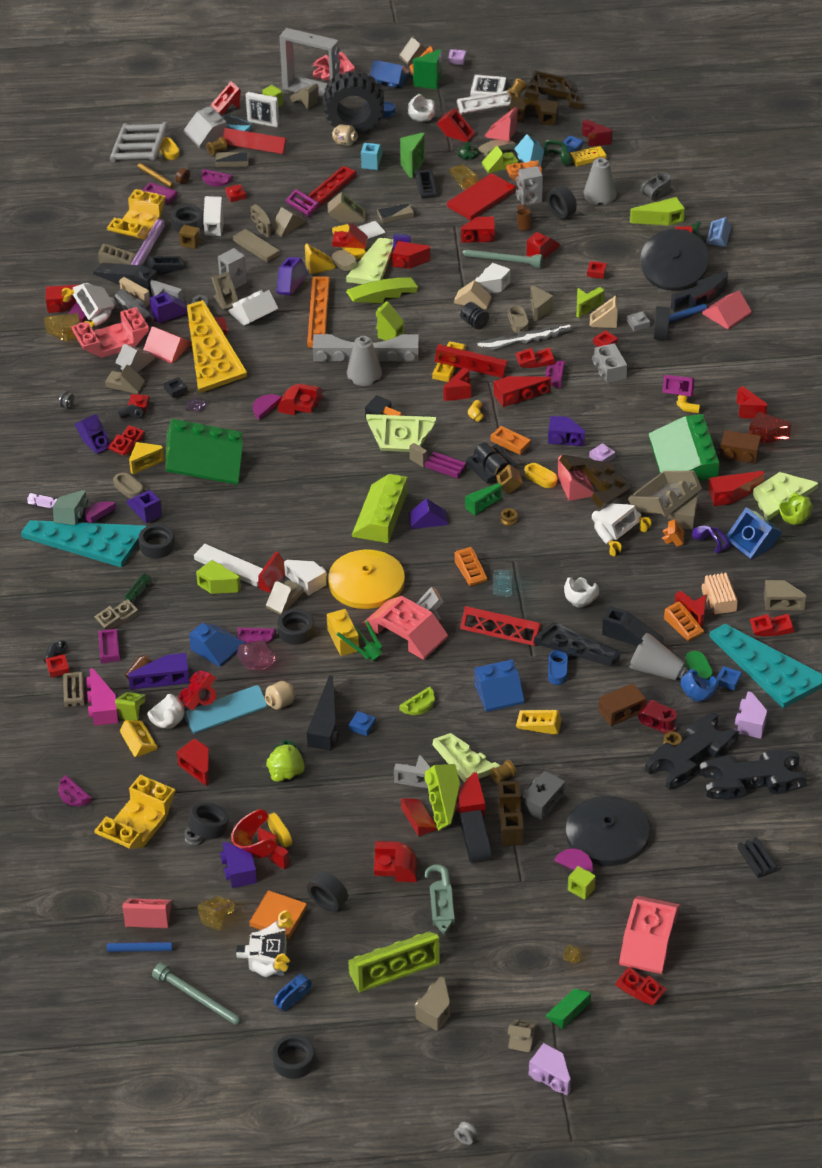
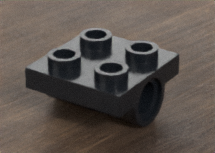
[466,442,517,484]

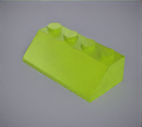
[352,474,407,543]
[349,932,440,993]

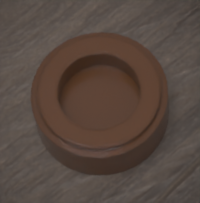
[175,167,191,184]

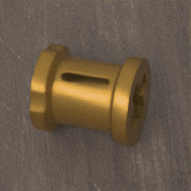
[507,78,527,98]
[206,137,227,156]
[490,760,517,785]

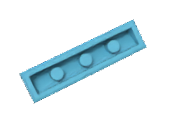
[185,685,267,734]

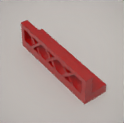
[434,344,508,378]
[460,606,543,646]

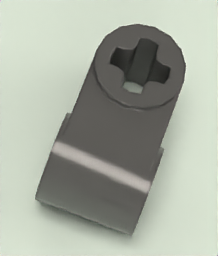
[640,172,671,201]

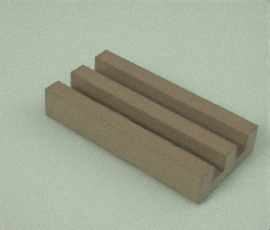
[63,672,84,707]

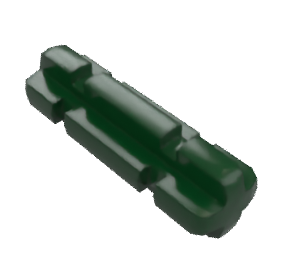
[124,573,151,603]

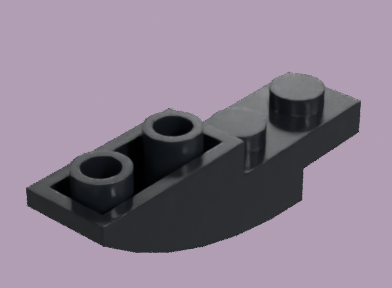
[671,271,728,312]

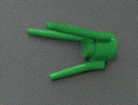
[337,621,384,661]

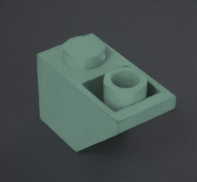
[53,490,89,525]

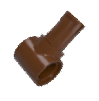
[516,204,532,230]

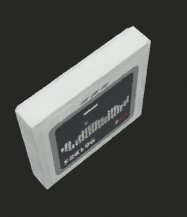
[470,75,506,97]
[246,92,279,127]

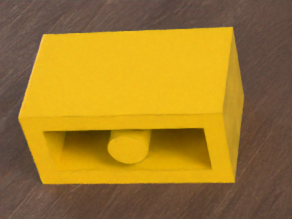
[327,609,359,656]

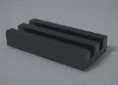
[738,837,777,878]

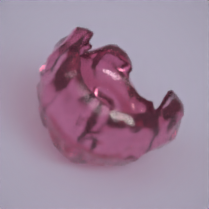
[237,640,275,670]

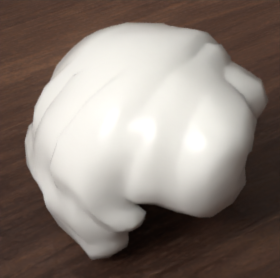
[408,94,435,122]
[564,577,599,608]
[148,694,184,729]

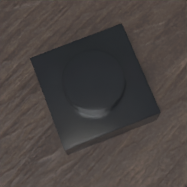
[163,377,188,398]

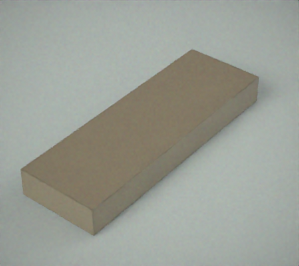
[233,229,280,262]

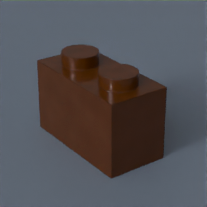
[719,430,761,464]
[598,683,646,726]

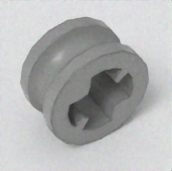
[454,1122,478,1145]

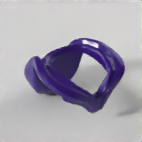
[692,526,730,554]

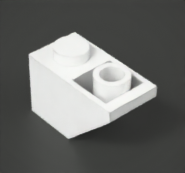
[203,196,224,236]
[475,263,510,294]

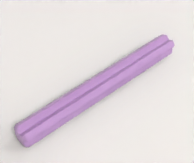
[131,219,165,265]

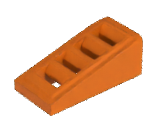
[455,547,487,586]
[664,601,704,642]

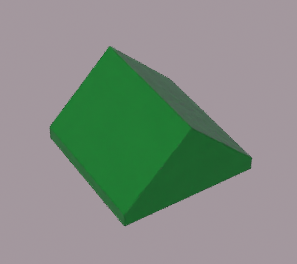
[413,49,442,89]

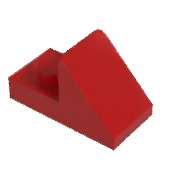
[211,81,241,115]
[332,222,368,249]
[443,367,471,401]
[736,386,768,419]
[675,591,706,628]

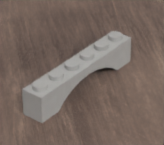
[313,334,419,362]

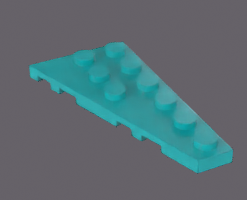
[21,520,146,568]
[709,624,822,709]

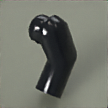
[117,404,144,419]
[44,640,68,663]

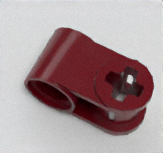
[638,700,677,734]

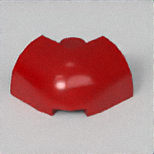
[278,384,323,415]
[374,841,417,882]

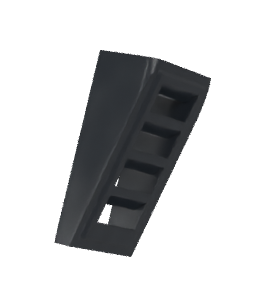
[415,170,437,198]
[147,256,185,275]

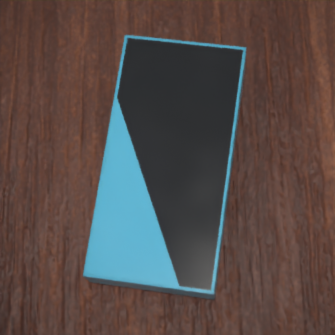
[222,114,253,132]

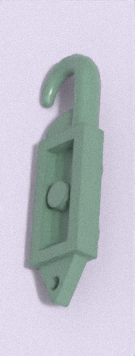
[425,865,454,935]

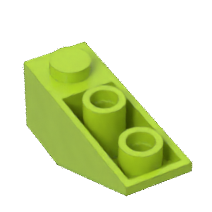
[630,197,685,226]
[424,764,460,831]

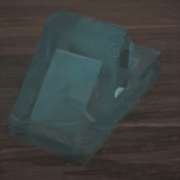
[493,570,513,596]

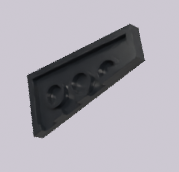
[533,622,621,667]

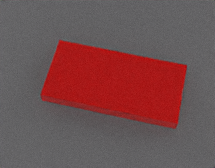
[447,173,516,220]

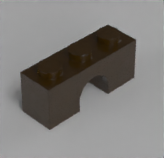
[509,97,559,126]
[498,781,523,846]

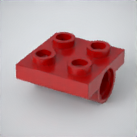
[178,670,216,710]

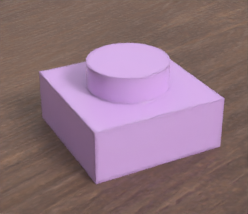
[448,49,466,65]
[589,443,615,462]

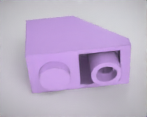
[735,691,767,739]
[529,1043,570,1096]

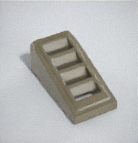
[98,244,136,265]

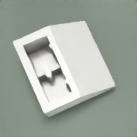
[228,290,278,325]

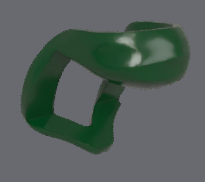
[544,140,573,166]

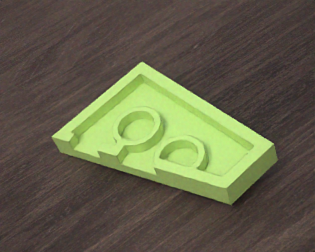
[433,733,500,782]

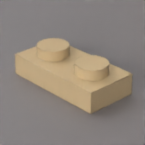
[119,277,150,307]

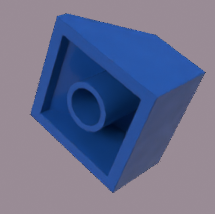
[370,60,410,88]
[726,507,782,559]
[475,659,524,712]

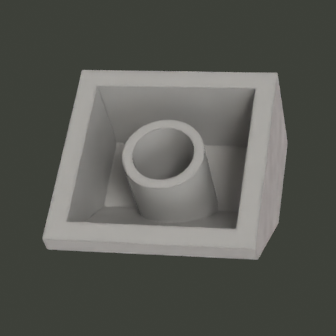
[184,106,227,148]

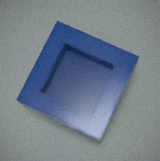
[561,135,584,153]
[717,666,742,690]
[349,711,376,736]

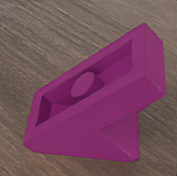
[663,375,695,396]

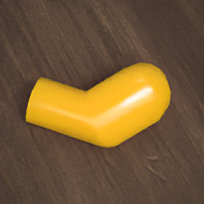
[676,395,700,414]
[468,400,484,422]

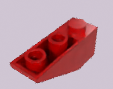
[494,376,551,407]

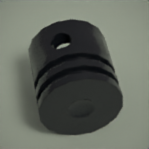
[460,302,489,330]

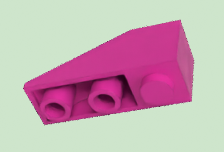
[87,668,118,726]

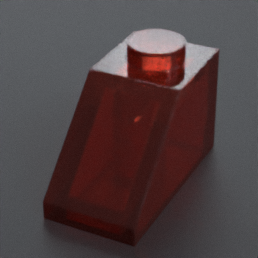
[749,412,792,443]

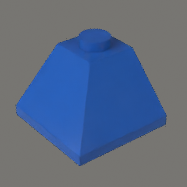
[189,623,246,667]

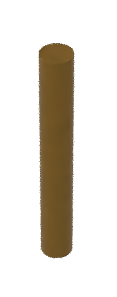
[137,163,175,189]

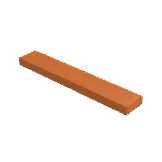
[307,277,330,348]

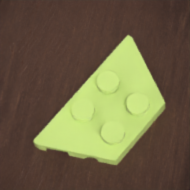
[366,414,436,452]
[753,472,818,520]

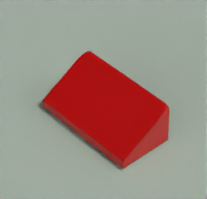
[258,551,285,593]
[401,798,437,837]

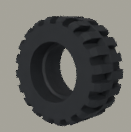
[323,71,384,134]

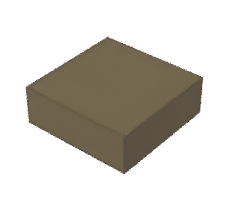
[409,443,427,467]

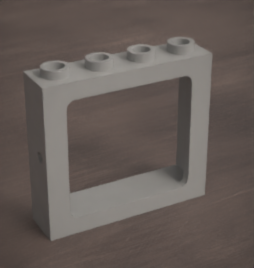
[279,28,340,99]

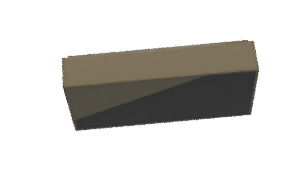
[216,152,249,167]
[377,203,414,223]

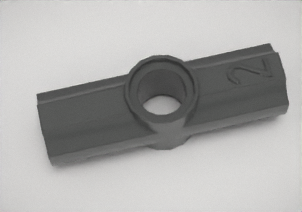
[114,289,154,327]

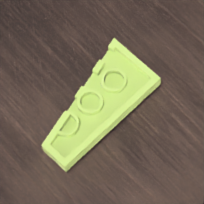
[346,238,393,284]

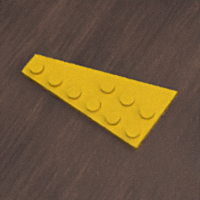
[187,300,247,393]

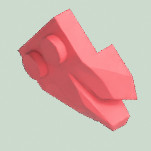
[312,51,356,80]

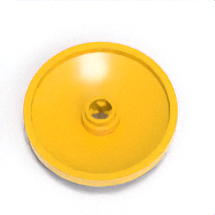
[328,550,405,609]

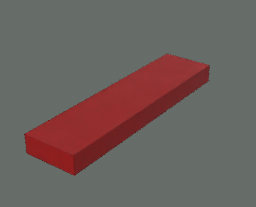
[223,128,287,155]
[304,166,357,209]

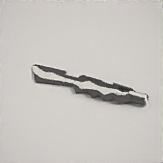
[477,325,571,351]

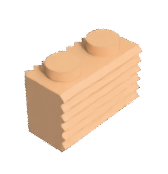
[702,573,738,615]

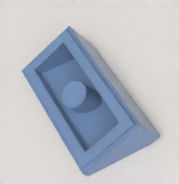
[706,218,731,247]

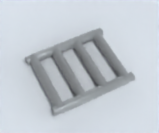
[110,122,168,162]

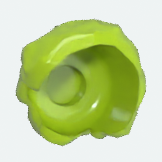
[779,493,813,525]
[266,745,305,782]

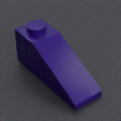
[128,653,189,690]

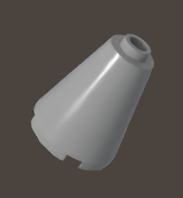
[584,158,617,205]
[347,336,382,386]
[629,633,686,680]

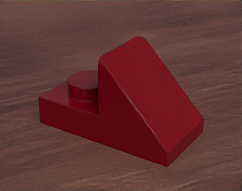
[582,119,613,147]

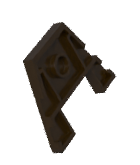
[524,70,584,110]
[559,455,632,509]

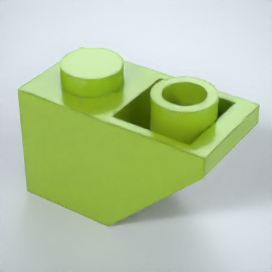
[376,301,405,341]
[196,560,241,594]

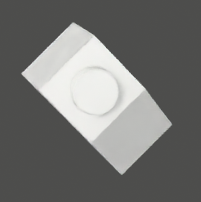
[284,560,327,596]

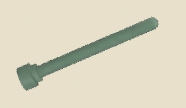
[463,250,543,268]
[152,962,240,1025]

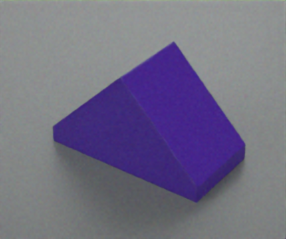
[408,498,448,529]

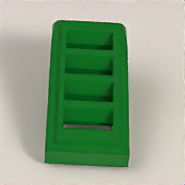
[465,483,502,516]

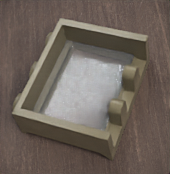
[628,471,702,517]

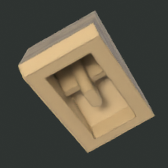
[454,280,491,309]
[590,296,618,328]

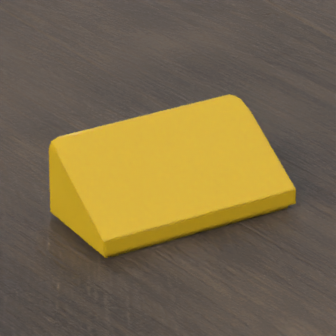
[120,720,158,757]

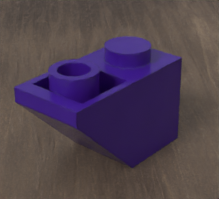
[276,257,308,295]
[150,292,188,323]
[75,413,111,454]
[548,416,585,447]
[126,490,162,524]
[220,842,257,888]

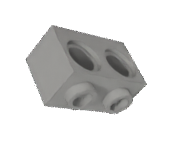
[516,166,543,205]
[592,343,627,383]

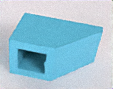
[515,134,544,167]
[361,143,383,170]

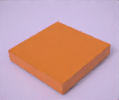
[250,890,307,940]

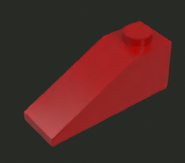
[708,471,764,506]

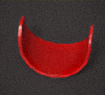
[231,809,277,859]

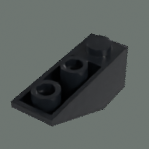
[602,606,664,647]

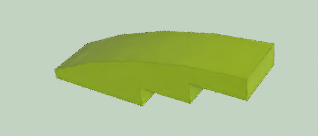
[346,278,418,303]

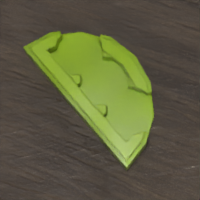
[399,687,435,715]

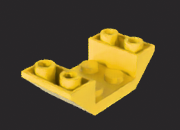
[107,189,166,240]
[95,775,175,849]

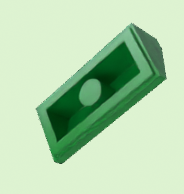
[545,989,591,1029]

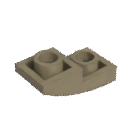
[478,139,516,156]
[251,204,271,237]
[94,599,140,630]

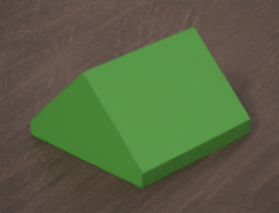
[400,133,425,178]

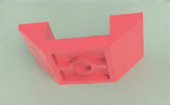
[71,307,149,358]
[363,596,448,660]
[619,896,680,974]

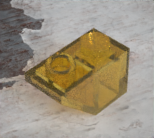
[44,313,80,341]

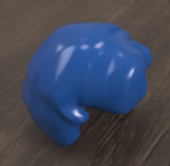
[681,669,719,703]

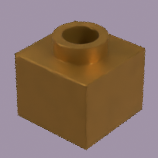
[179,225,200,249]
[496,465,522,494]

